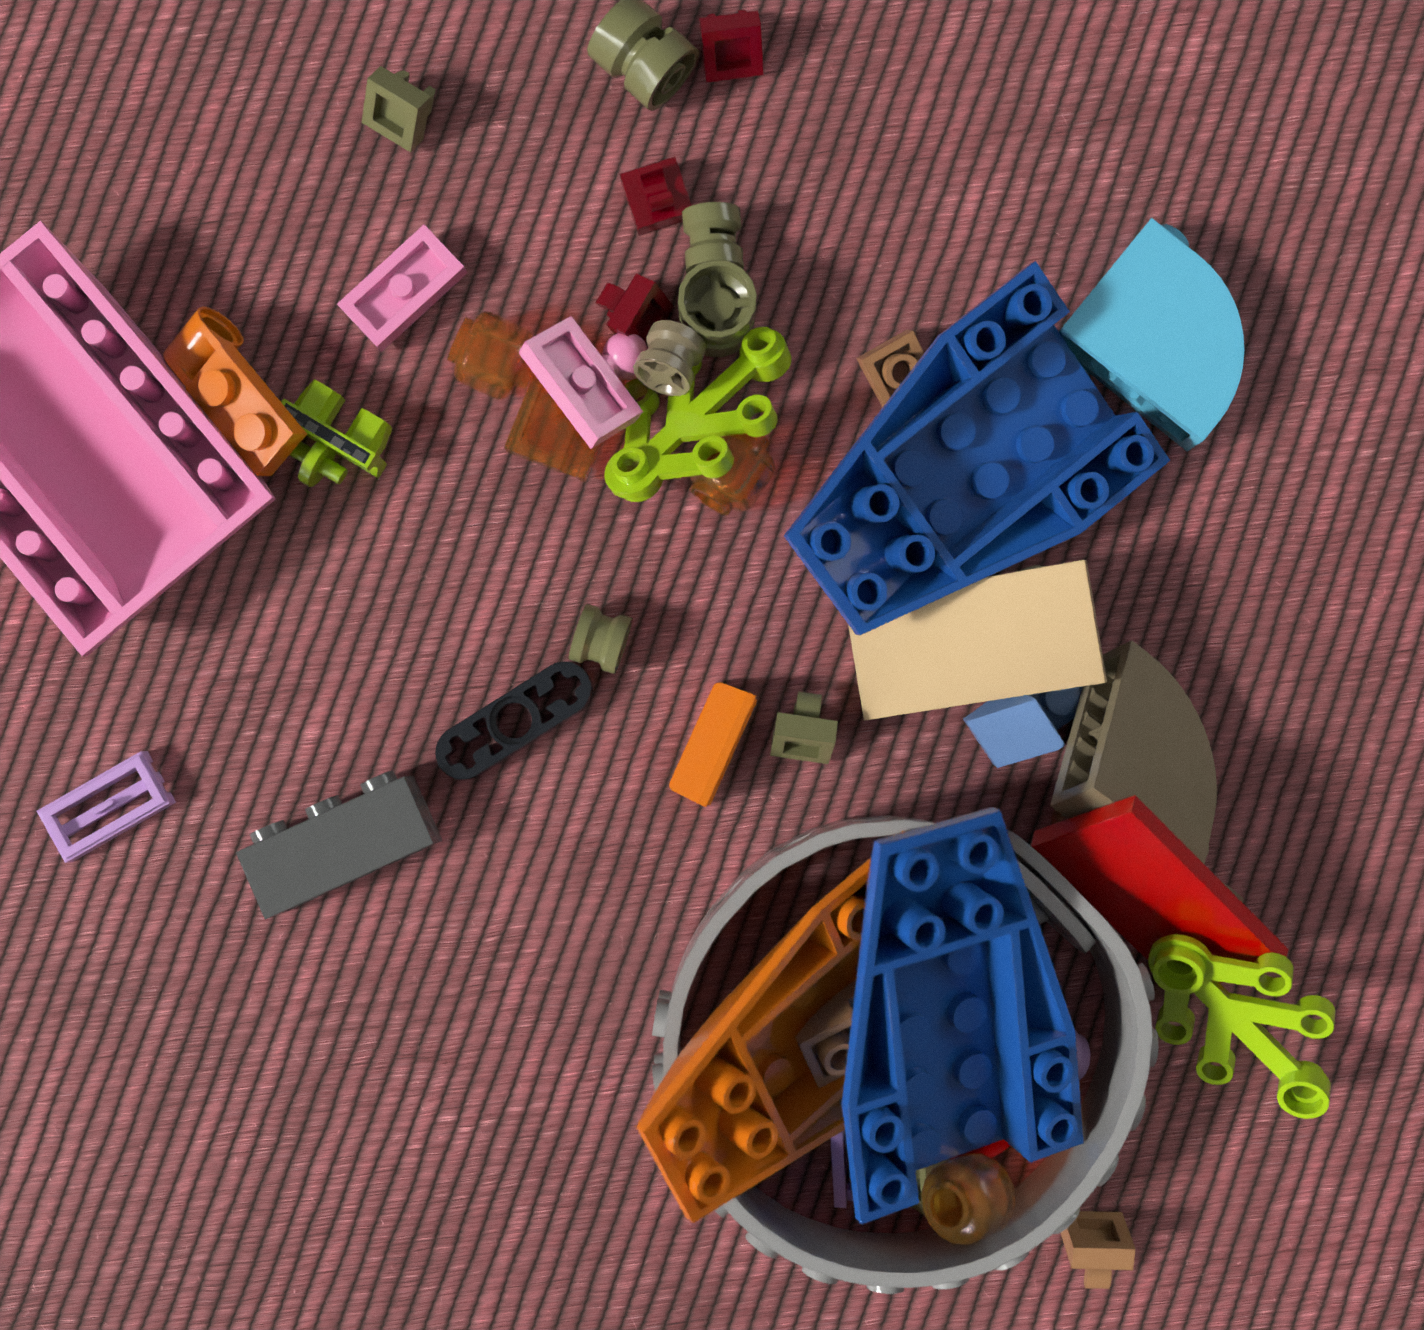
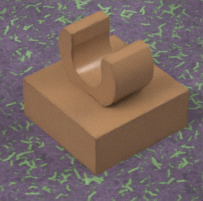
[1061,1211,1136,1289]

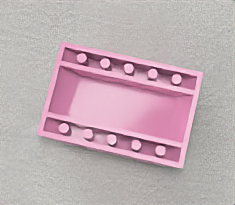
[0,221,275,657]

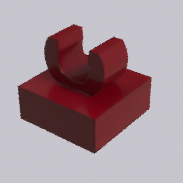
[699,9,764,83]
[620,156,692,236]
[595,273,674,346]

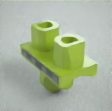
[281,379,393,487]

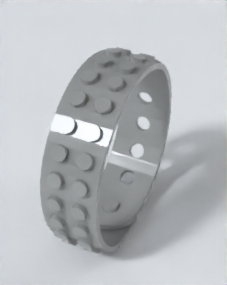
[652,815,1159,1294]

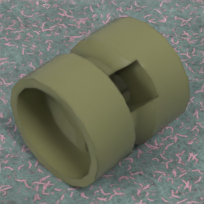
[587,0,699,111]
[678,260,757,358]

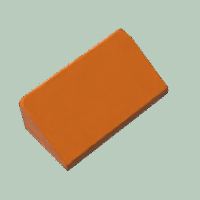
[669,682,758,807]

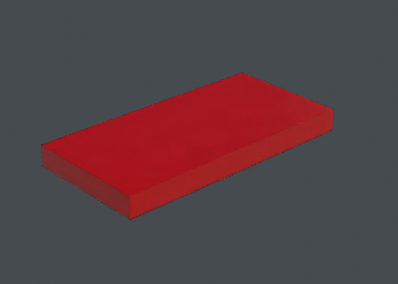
[1031,795,1288,983]

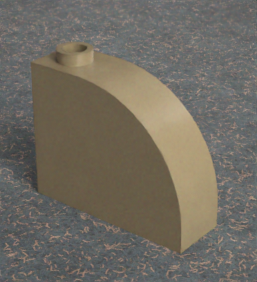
[1050,640,1217,864]

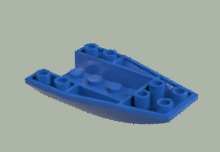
[784,261,1171,636]
[842,807,1084,1224]

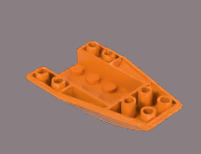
[636,831,906,1223]

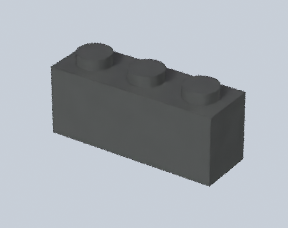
[236,770,443,919]

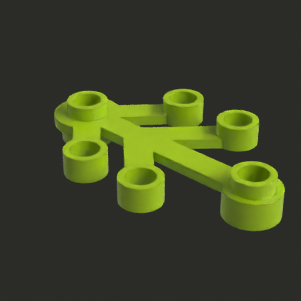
[604,327,792,502]
[1148,934,1336,1119]

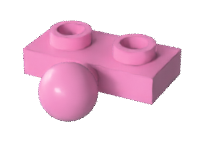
[519,316,648,449]

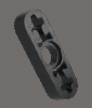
[435,662,593,779]

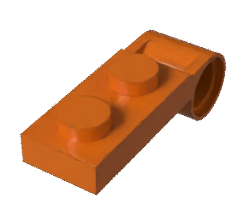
[163,306,307,476]

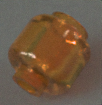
[447,311,533,400]
[689,434,776,516]
[921,1153,1016,1245]

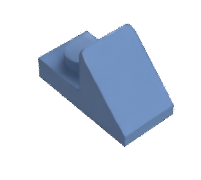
[963,686,1083,768]

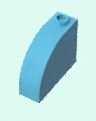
[1059,218,1245,451]

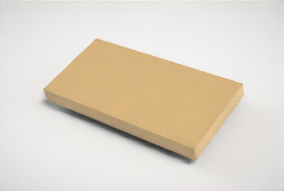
[848,560,1107,720]

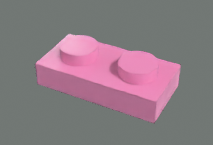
[337,225,467,352]

